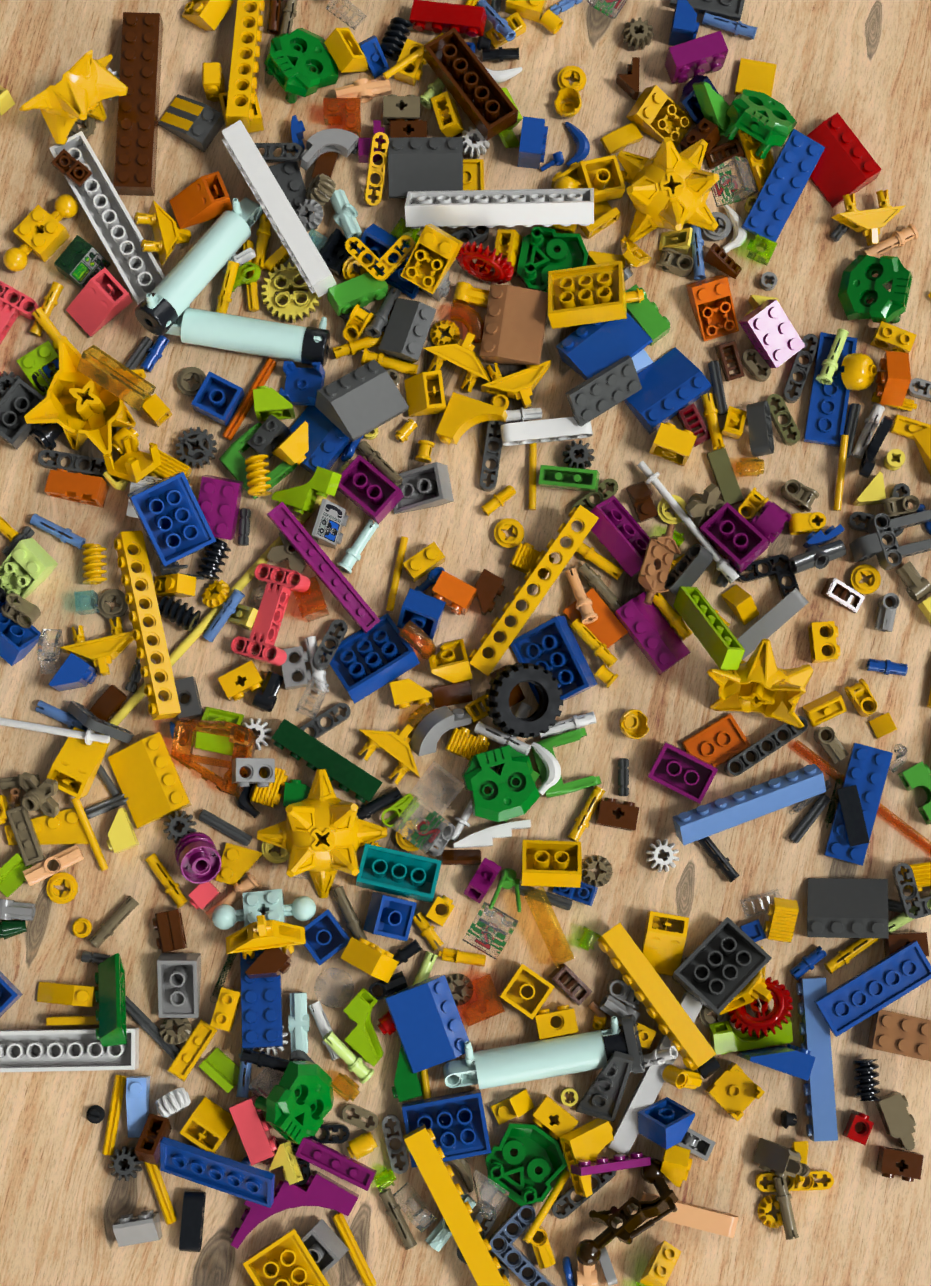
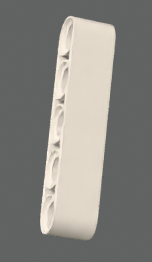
[500,417,593,446]

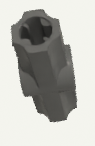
[788,540,846,574]

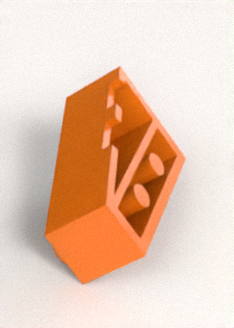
[44,468,109,508]

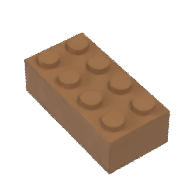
[867,1010,931,1062]

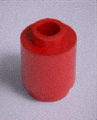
[377,1011,396,1035]

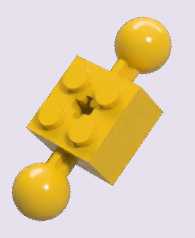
[554,155,632,204]
[3,194,79,272]

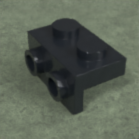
[319,228,358,275]

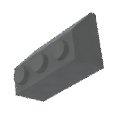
[378,298,437,364]
[0,378,45,450]

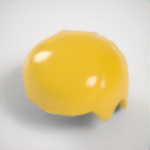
[554,87,582,118]
[619,709,649,739]

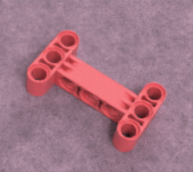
[0,281,39,377]
[231,563,310,666]

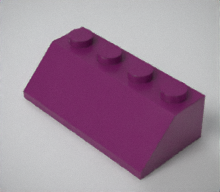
[590,496,650,577]
[614,592,691,675]

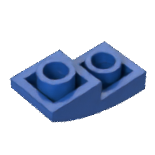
[291,115,306,153]
[803,524,845,548]
[552,882,598,906]

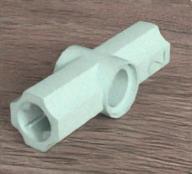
[330,189,362,243]
[288,992,310,1053]
[425,1191,477,1252]

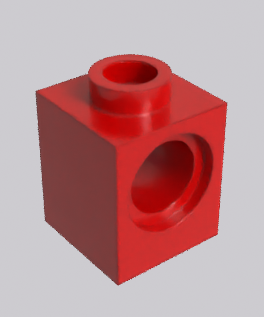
[843,1112,874,1145]

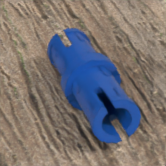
[140,335,169,372]
[867,658,908,676]
[789,946,827,980]

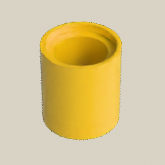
[539,10,564,34]

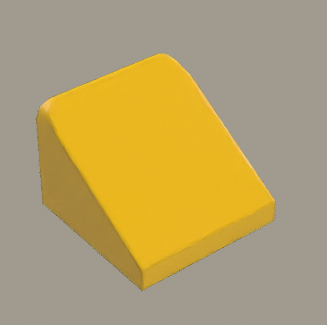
[869,712,897,739]

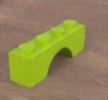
[709,1016,793,1055]

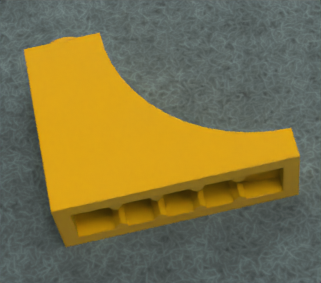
[436,392,508,445]
[559,1118,614,1198]

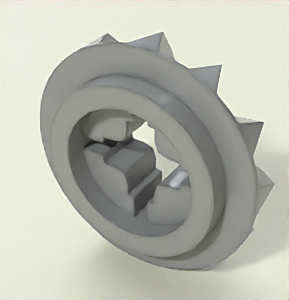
[296,199,323,230]
[702,212,732,241]

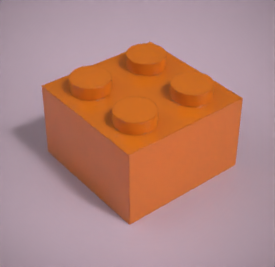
[875,351,911,406]
[432,571,477,615]

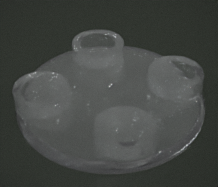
[314,968,354,1008]

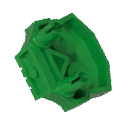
[264,28,338,103]
[724,89,797,159]
[516,227,588,292]
[838,255,913,324]
[462,745,540,822]
[255,1061,334,1145]
[485,1122,567,1206]

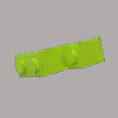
[271,466,342,514]
[343,988,384,1067]

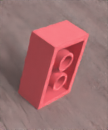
[229,1095,279,1166]

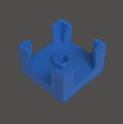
[279,361,325,406]

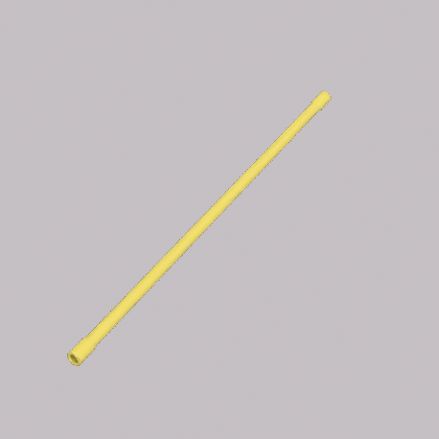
[96,461,350,735]

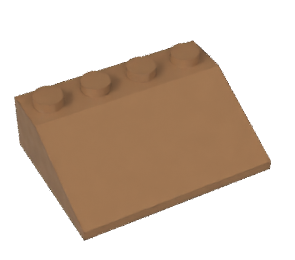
[479,285,548,365]

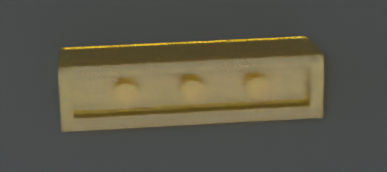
[77,345,156,411]
[525,886,575,969]

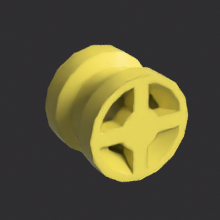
[884,449,905,471]

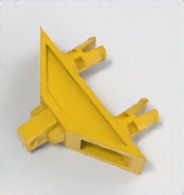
[831,189,906,246]
[134,200,191,267]
[423,332,491,392]
[481,360,551,408]
[59,617,134,676]
[357,724,420,785]
[226,915,306,960]
[719,946,773,1015]

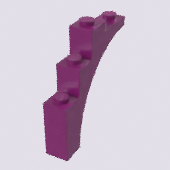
[230,1171,359,1249]

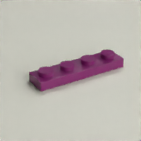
[295,1137,377,1191]
[571,1152,651,1176]

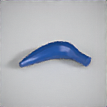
[565,122,590,167]

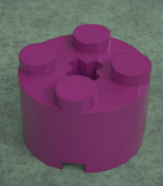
[751,501,792,546]

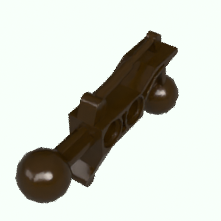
[576,1158,679,1266]

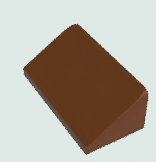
[432,681,473,708]
[442,850,481,865]

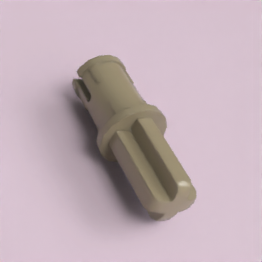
[0,774,40,790]

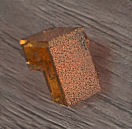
[323,98,362,138]
[293,576,330,622]
[460,974,504,1026]

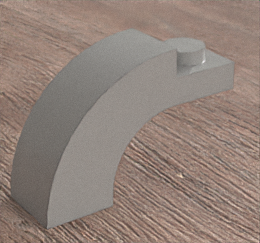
[300,128,359,171]
[410,706,472,756]

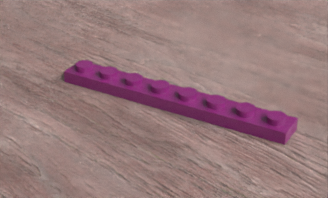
[267,502,381,633]

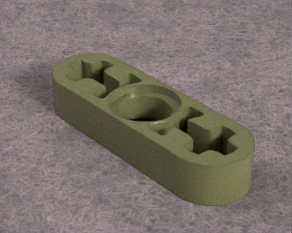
[766,394,800,446]
[572,478,618,511]

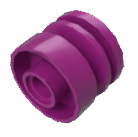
[174,832,222,884]

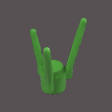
[489,868,521,912]

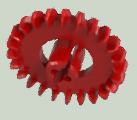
[456,241,514,285]
[728,977,793,1038]

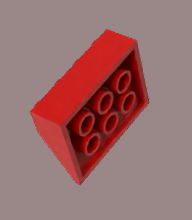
[807,112,882,208]

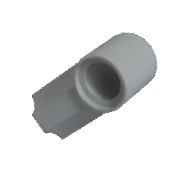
[875,593,900,632]
[0,899,36,921]
[599,994,640,1026]

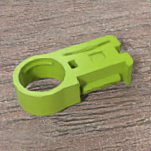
[224,262,261,292]
[381,793,419,828]

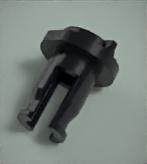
[29,423,64,450]

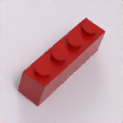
[409,0,487,37]

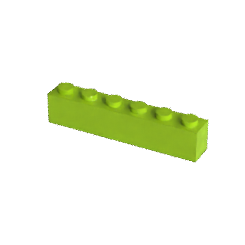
[673,586,745,671]

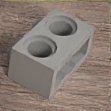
[281,646,312,690]
[232,758,275,787]

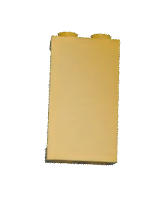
[551,160,620,239]

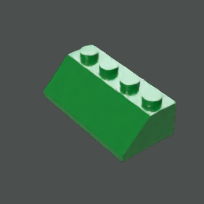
[95,953,127,1047]

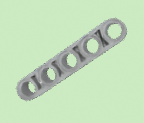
[737,588,809,660]

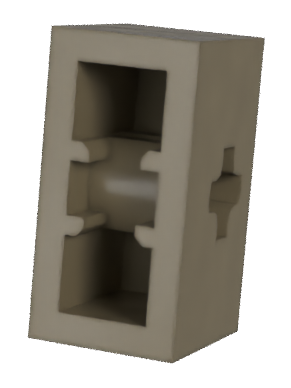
[383,94,420,125]

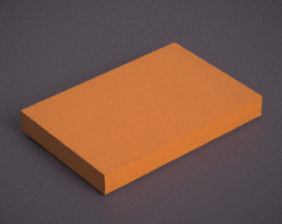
[563,588,628,649]
[681,713,751,767]

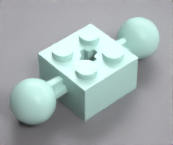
[212,889,316,930]

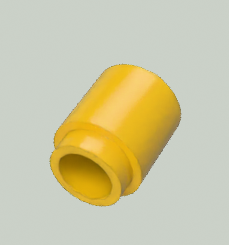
[346,1132,378,1160]

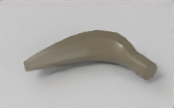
[445,1158,473,1192]

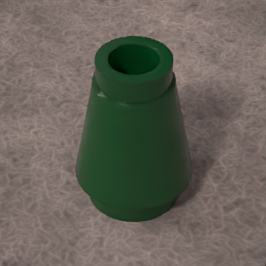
[0,920,27,940]

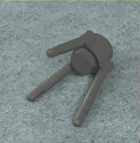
[160,547,204,580]

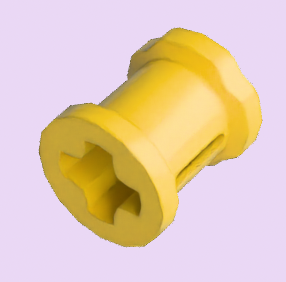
[415,440,435,463]
[594,663,619,688]

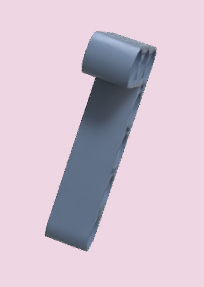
[489,1204,555,1286]

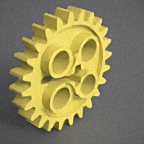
[261,262,322,322]

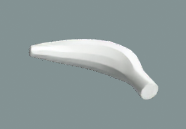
[478,58,522,83]
[722,205,748,253]
[531,742,561,795]

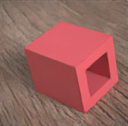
[188,881,221,910]

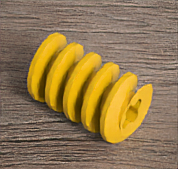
[245,454,271,497]
[82,543,107,585]

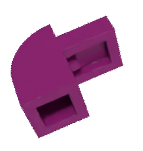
[358,120,385,163]
[463,858,502,904]

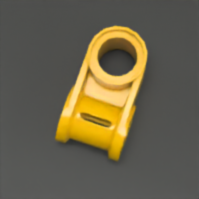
[343,304,374,342]
[737,487,769,522]
[789,512,826,535]
[844,678,877,717]

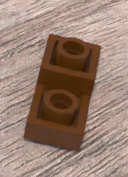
[51,149,92,187]
[311,152,339,178]
[89,685,127,722]

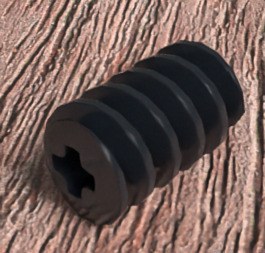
[380,17,413,61]
[196,538,231,580]
[158,595,201,632]
[853,1059,880,1101]

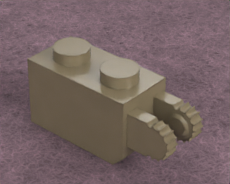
[875,1092,916,1151]
[753,1138,810,1179]

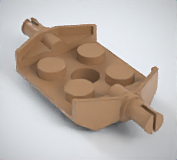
[638,524,681,605]

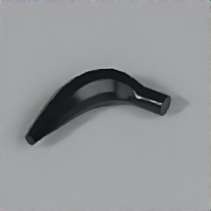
[235,768,261,818]

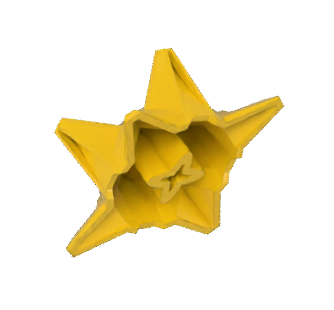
[19,50,128,145]
[617,137,719,243]
[24,338,146,455]
[707,639,813,728]
[257,769,387,898]

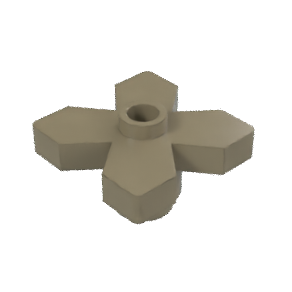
[685,483,726,530]
[267,531,318,574]
[19,772,59,818]

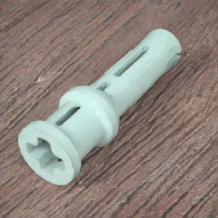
[336,519,379,574]

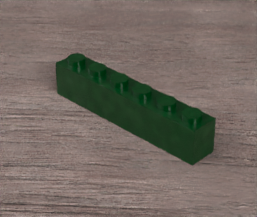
[272,719,382,803]

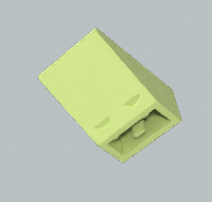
[0,538,58,602]

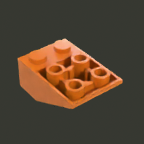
[169,171,232,229]
[686,275,739,342]

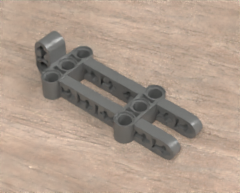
[849,509,931,570]

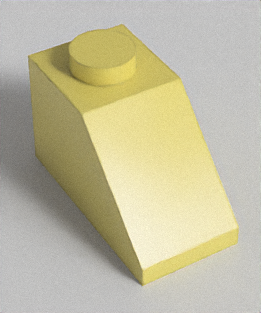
[106,807,139,854]

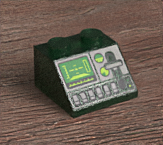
[54,235,111,289]

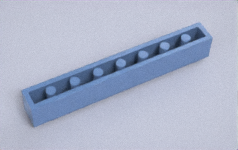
[672,764,826,845]
[796,977,838,1142]

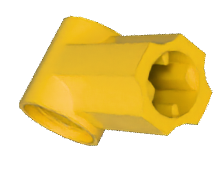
[453,282,489,308]
[662,1064,702,1089]
[531,1226,556,1269]

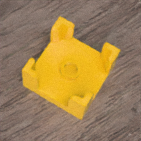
[103,436,162,483]
[705,1062,765,1121]

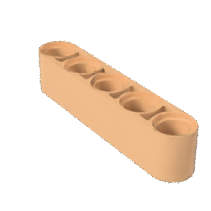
[641,1193,738,1238]

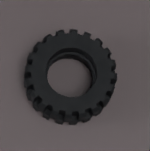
[485,663,563,738]

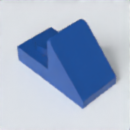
[358,35,390,78]

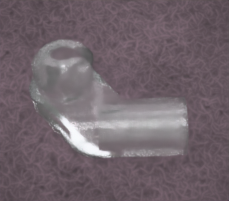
[889,744,908,773]

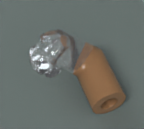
[8,788,20,810]

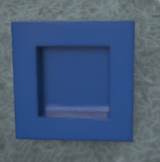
[740,919,766,942]

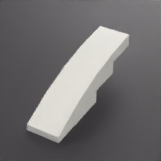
[453,820,531,848]

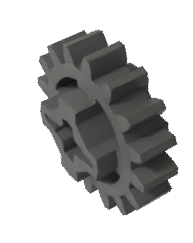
[176,427,218,469]

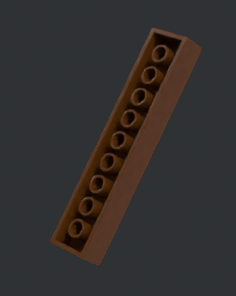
[114,12,163,196]

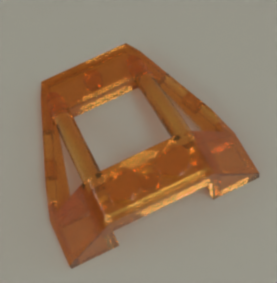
[171,720,256,798]

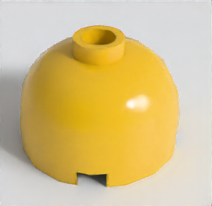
[841,353,877,391]

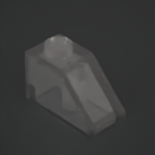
[393,1182,437,1232]

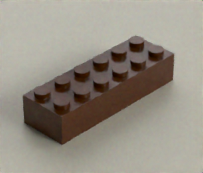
[423,28,518,141]

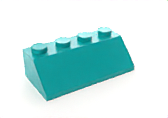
[356,843,442,903]

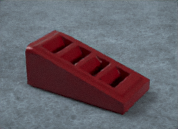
[676,403,711,447]

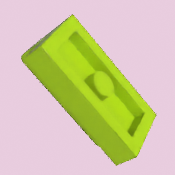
[0,853,32,897]
[199,1048,245,1093]

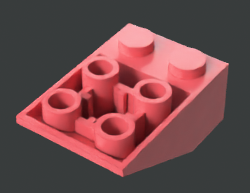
[66,267,133,337]

